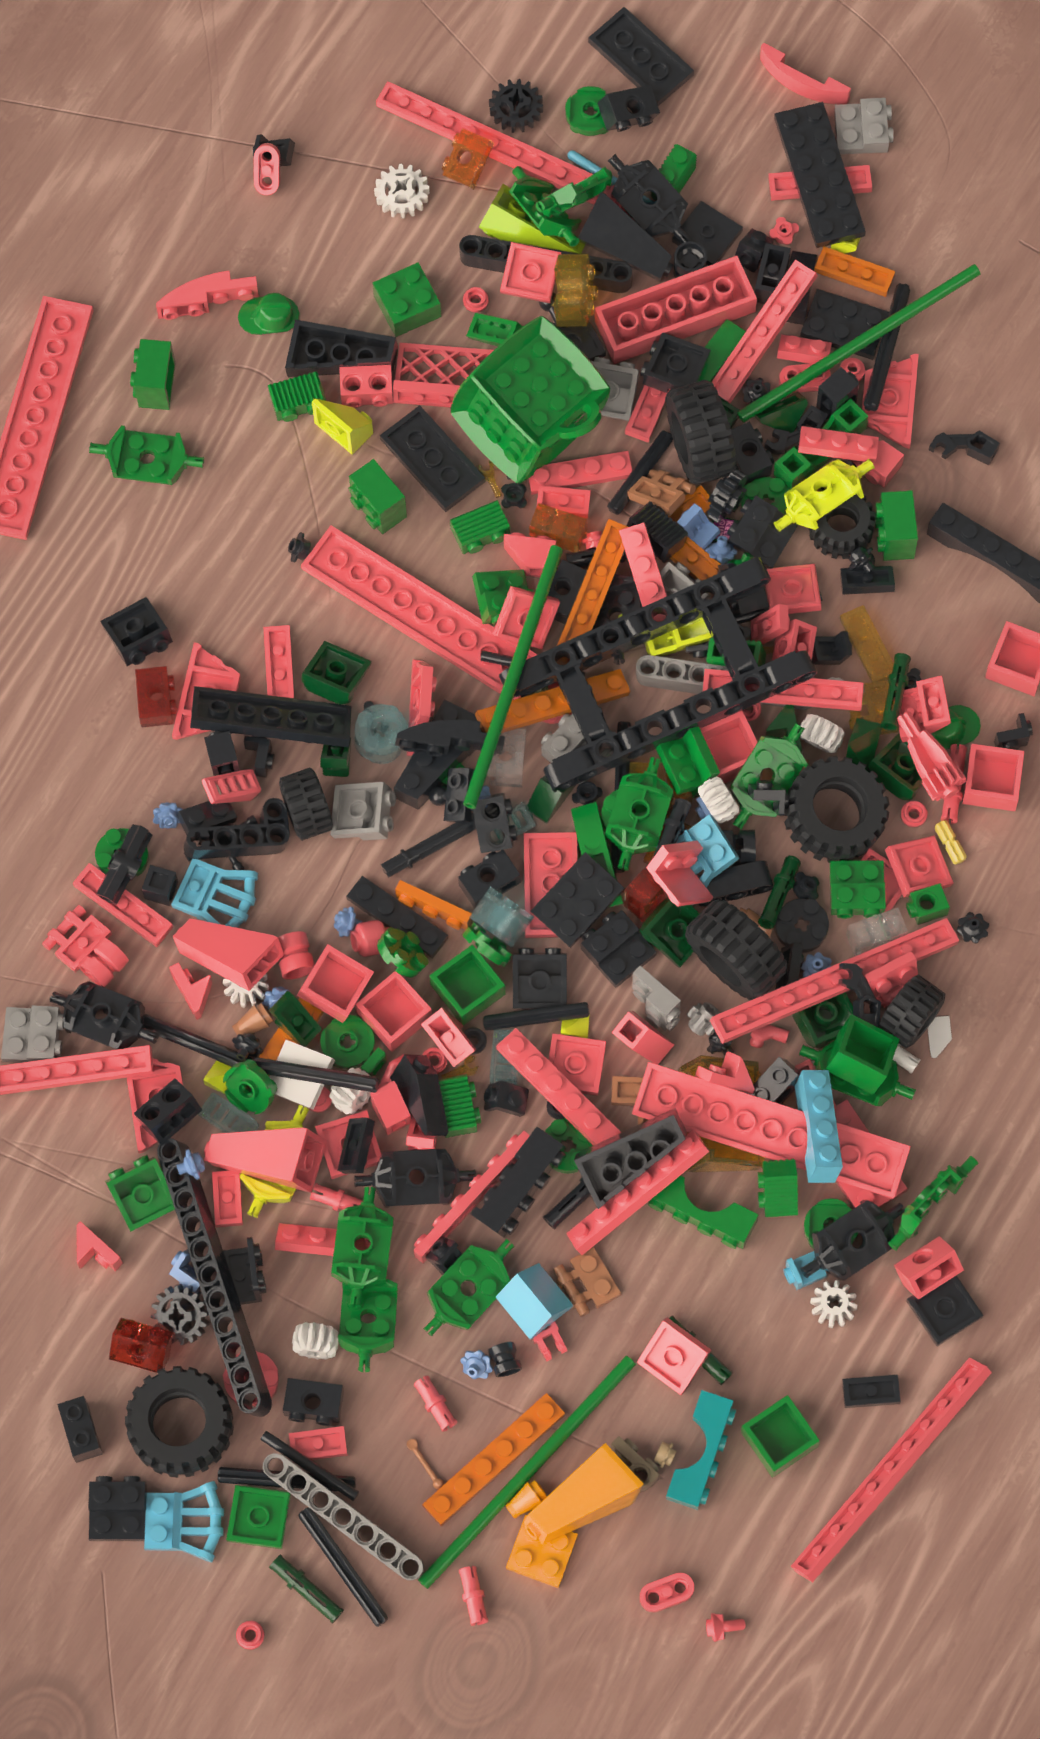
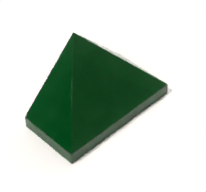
[754,392,808,433]
[846,718,882,773]

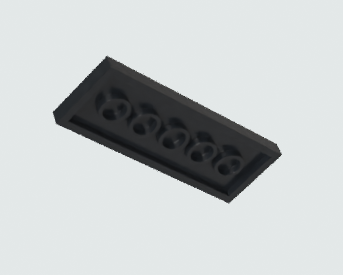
[774,102,866,248]
[190,686,352,748]

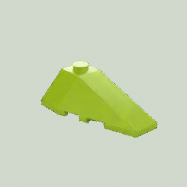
[479,184,585,254]

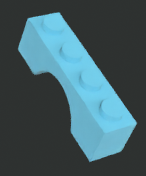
[795,1070,843,1183]

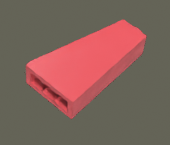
[173,918,284,991]

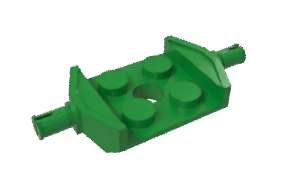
[509,166,582,247]
[536,167,613,217]
[89,425,204,485]
[729,723,808,830]
[605,757,674,870]
[799,1041,916,1106]
[888,1156,979,1251]
[331,1187,394,1308]
[423,1239,515,1336]
[338,1279,398,1372]

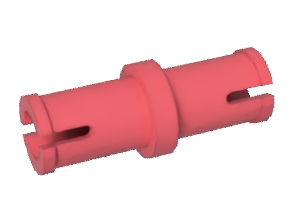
[310,1183,363,1211]
[414,1376,457,1432]
[459,1566,488,1626]

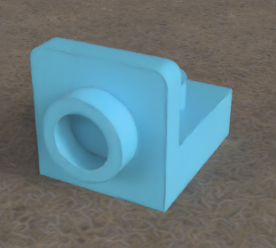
[783,1251,827,1290]

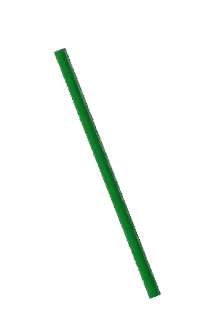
[737,264,981,423]
[463,545,563,809]
[418,1355,636,1589]

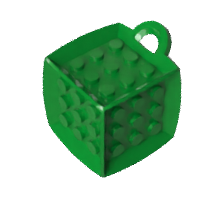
[451,316,610,484]

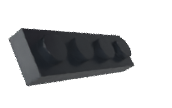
[346,876,448,959]

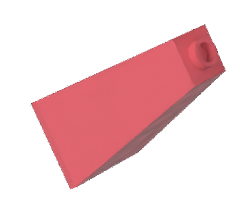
[204,1128,327,1193]

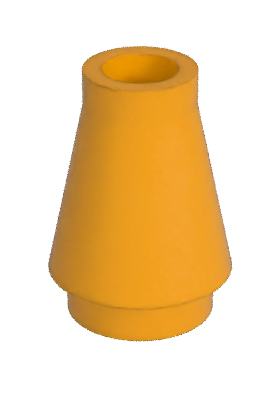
[505,1480,547,1519]

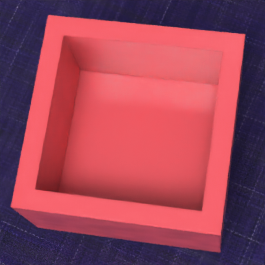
[985,621,1040,697]
[700,711,757,783]
[962,744,1024,811]
[297,944,374,1023]
[355,971,432,1052]

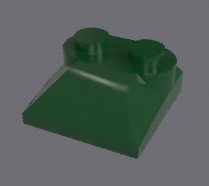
[301,641,372,704]
[869,732,923,800]
[639,897,700,968]
[792,992,853,1049]

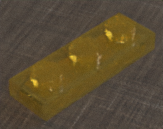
[839,605,894,686]

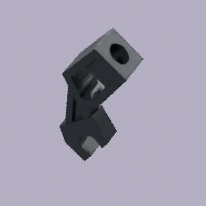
[764,405,828,454]
[929,430,1000,465]
[838,963,881,1028]

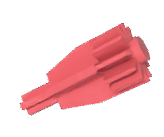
[897,711,967,801]

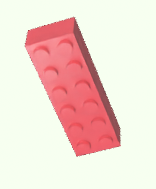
[595,256,757,364]

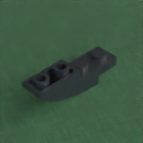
[394,719,505,756]

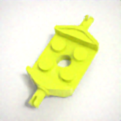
[774,459,875,532]
[240,1105,309,1218]

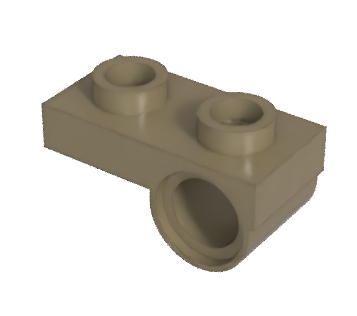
[611,1436,659,1492]

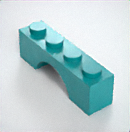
[666,1390,737,1510]

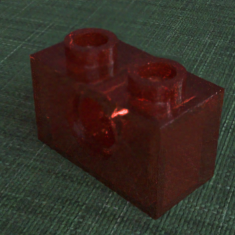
[135,666,177,728]
[624,867,665,923]
[109,1318,174,1373]

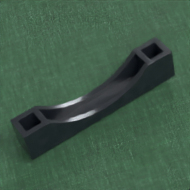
[927,503,1040,603]

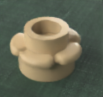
[653,1441,676,1468]

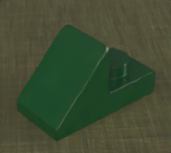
[765,705,802,754]
[320,737,351,777]
[269,991,322,1047]

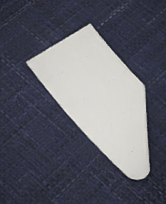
[928,1016,952,1058]

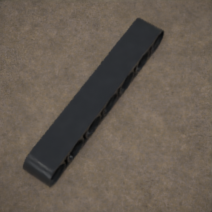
[459,235,632,293]

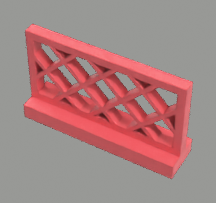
[393,343,494,407]

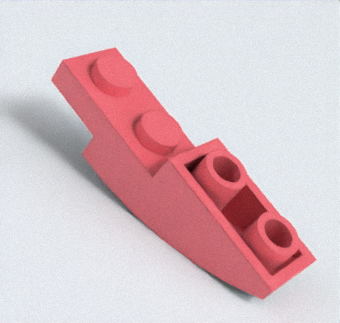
[156,271,259,320]

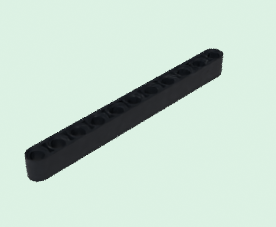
[157,1138,272,1417]

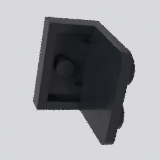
[223,1237,266,1305]

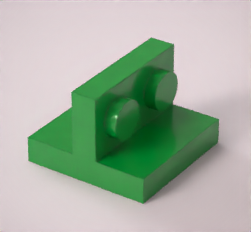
[656,726,720,799]

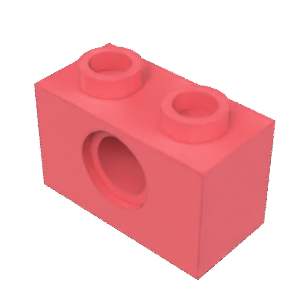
[772,619,817,661]
[894,1236,964,1300]

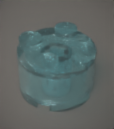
[354,704,408,764]
[469,887,534,947]

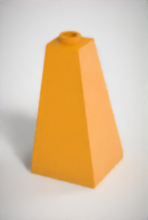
[524,1443,644,1544]

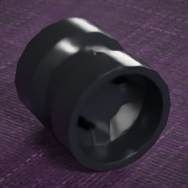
[488,1342,522,1377]

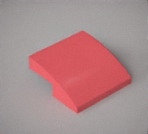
[894,675,951,743]

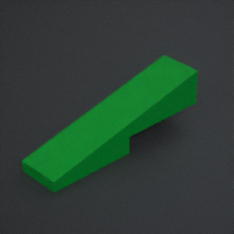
[466,313,574,347]
[699,319,746,382]

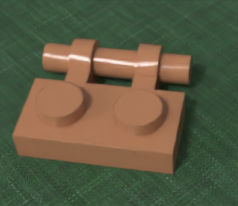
[627,469,696,516]
[553,1247,621,1317]

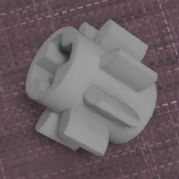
[687,1002,720,1036]

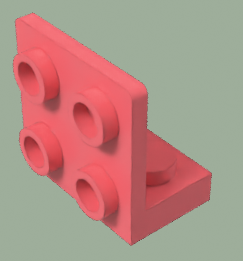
[646,841,713,907]

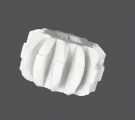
[800,714,845,753]
[698,776,739,824]
[223,974,269,1008]
[329,1067,371,1114]
[810,1280,858,1328]
[292,1322,339,1360]

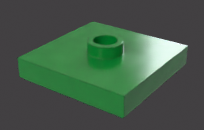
[226,1485,291,1549]

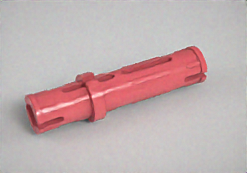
[940,744,967,824]

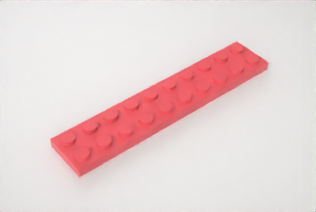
[0,296,94,540]
[301,525,538,700]
[632,1062,911,1199]

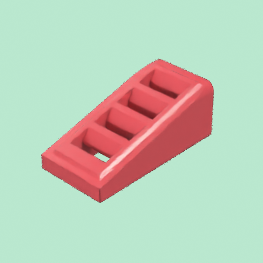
[202,769,261,804]

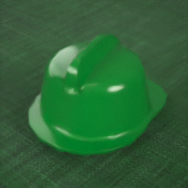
[238,293,300,335]
[931,705,981,750]

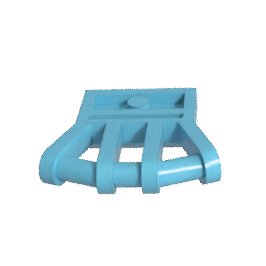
[658,815,740,905]
[171,859,258,928]
[144,1481,224,1563]

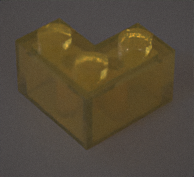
[553,254,598,327]

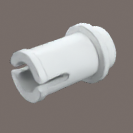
[893,1044,921,1074]

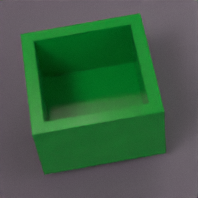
[372,262,442,337]
[130,339,176,410]
[348,459,407,535]
[875,490,918,561]
[429,944,506,1025]
[825,1014,899,1095]
[741,1395,820,1478]

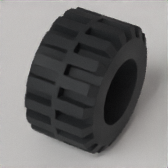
[809,494,875,559]
[279,767,333,841]
[879,974,946,1048]

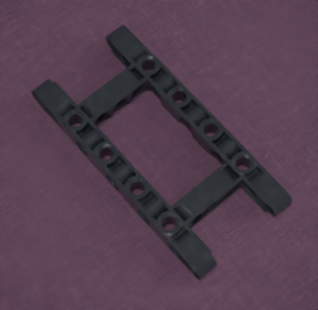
[499,557,817,792]

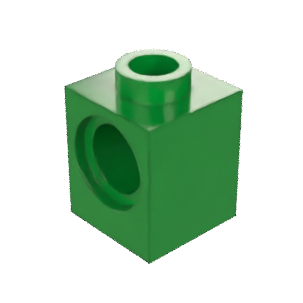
[906,883,950,925]

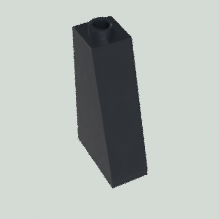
[578,192,674,282]

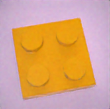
[506,1515,578,1588]

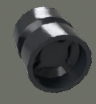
[673,241,707,278]
[722,830,756,864]

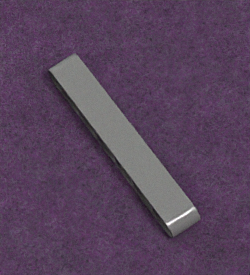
[636,655,811,710]
[263,1453,424,1580]

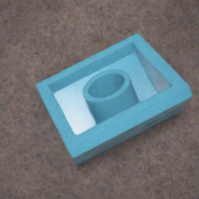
[496,1263,574,1340]

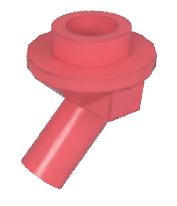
[706,1613,746,1642]

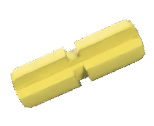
[935,820,966,865]

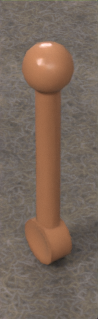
[407,1439,444,1489]

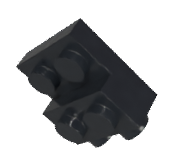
[640,333,711,393]
[726,496,798,568]
[100,597,173,666]
[581,910,657,988]
[513,948,567,1009]
[88,1476,147,1541]

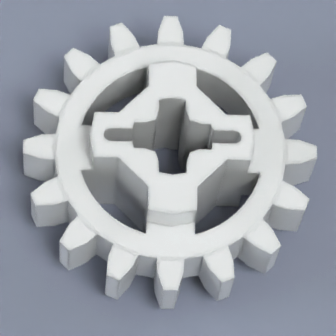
[374,164,430,218]

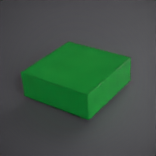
[361,1047,387,1077]

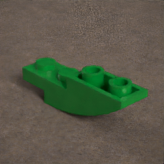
[571,802,624,908]

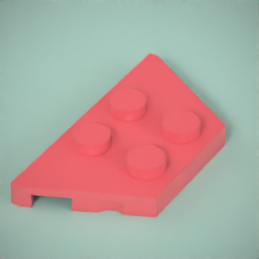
[862,354,919,449]
[172,642,241,740]
[406,659,437,756]
[127,1058,183,1154]

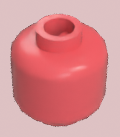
[350,920,389,957]

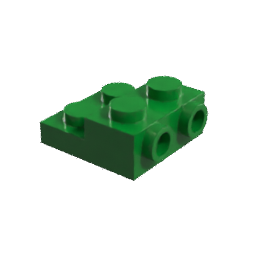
[472,569,533,626]
[829,861,886,919]
[105,1155,175,1232]

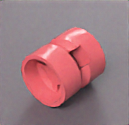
[278,931,315,980]
[78,938,129,987]

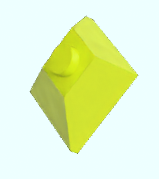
[312,398,373,455]

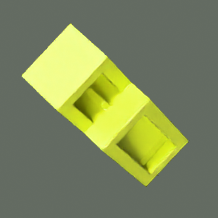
[644,617,711,657]

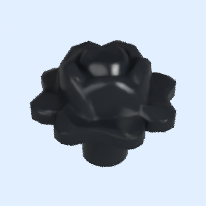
[741,378,771,404]
[848,546,875,573]
[957,912,989,944]
[707,1031,734,1056]
[232,1033,263,1061]

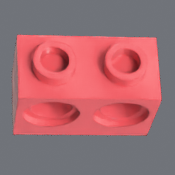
[340,365,393,408]

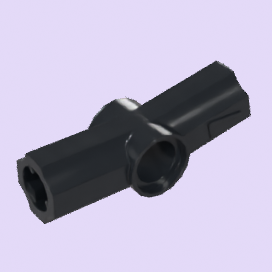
[96,824,153,905]

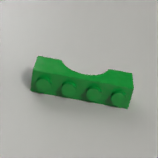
[774,399,869,490]
[648,1175,759,1249]

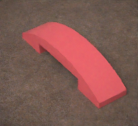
[760,43,851,104]

